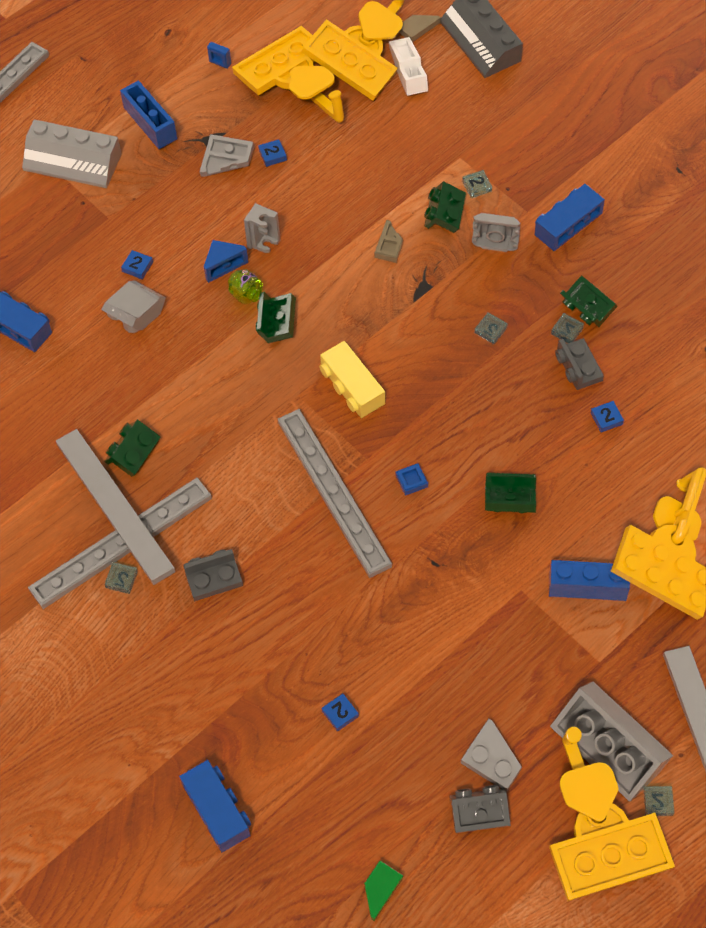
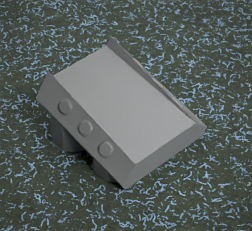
[472,213,520,252]
[101,280,166,333]

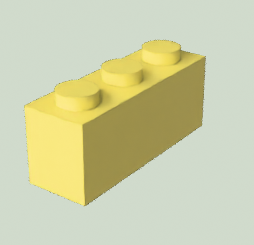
[319,341,385,418]

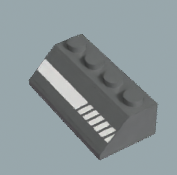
[441,0,523,78]

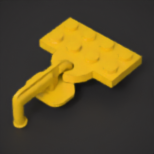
[302,0,404,101]
[232,26,344,123]
[611,467,706,620]
[549,727,675,902]

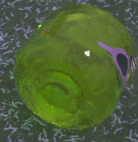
[228,269,263,304]

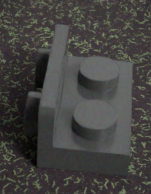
[555,338,604,390]
[183,549,243,602]
[449,785,511,833]

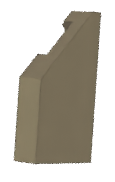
[399,15,441,42]
[374,220,403,263]

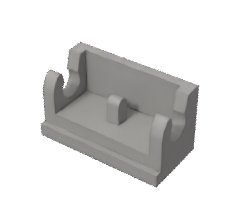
[244,203,280,253]

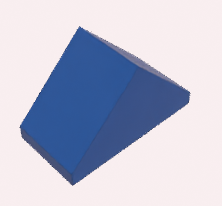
[204,240,248,283]

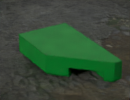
[364,861,403,921]

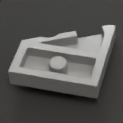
[200,134,254,177]
[461,719,522,792]

